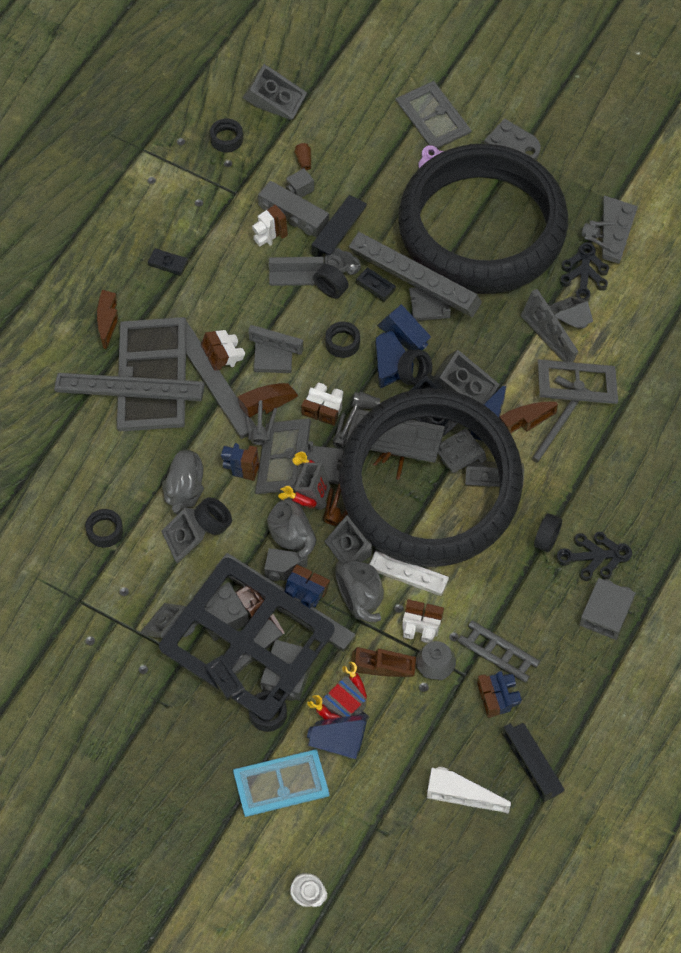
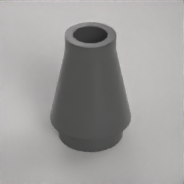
[352,391,380,409]

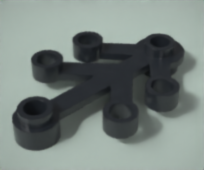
[560,243,609,301]
[556,532,632,582]

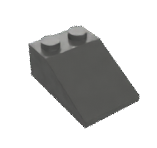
[242,64,307,120]
[434,350,500,405]

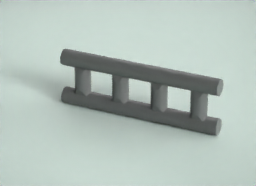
[458,620,540,683]

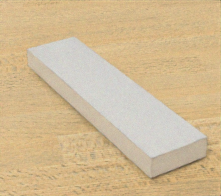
[369,551,449,596]

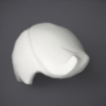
[290,873,327,907]

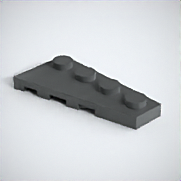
[602,195,638,264]
[521,289,579,362]

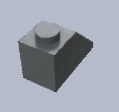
[264,548,308,581]

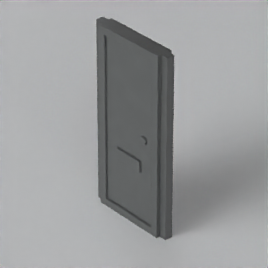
[346,409,445,463]

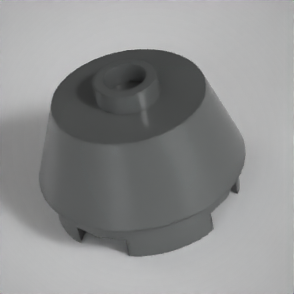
[416,641,456,681]

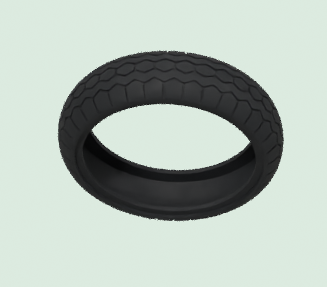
[399,143,568,294]
[340,388,523,567]

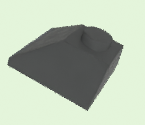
[548,296,593,329]
[162,508,206,563]
[140,603,198,638]

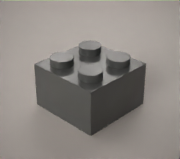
[204,582,249,641]

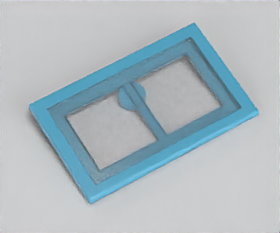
[233,749,330,817]

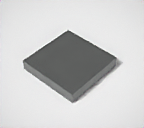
[254,342,292,373]

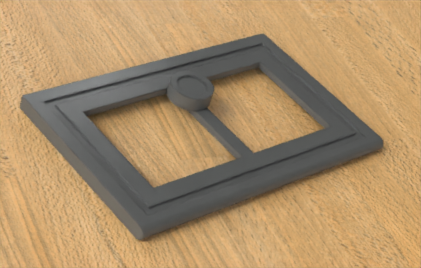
[537,359,618,404]

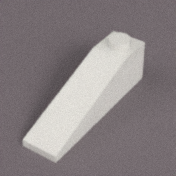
[427,767,511,813]

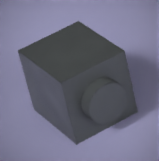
[286,169,314,198]

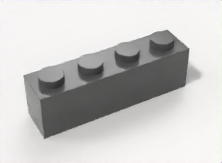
[258,180,329,238]

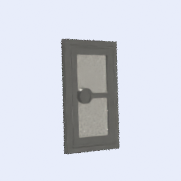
[395,81,472,149]
[255,418,311,494]

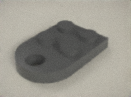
[484,119,540,160]

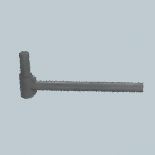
[532,375,592,463]

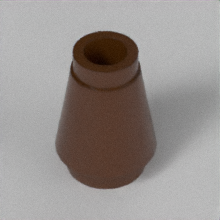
[294,143,312,171]

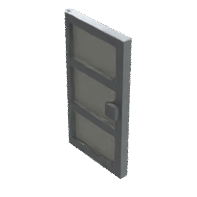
[117,317,187,432]

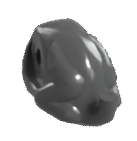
[162,450,204,515]
[267,497,317,559]
[335,561,384,622]

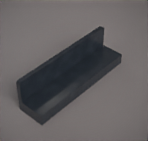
[311,195,367,257]
[502,723,565,802]

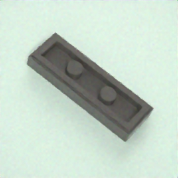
[248,325,304,355]

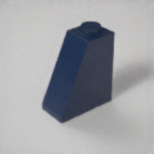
[377,304,431,350]
[375,331,414,389]
[307,714,369,759]

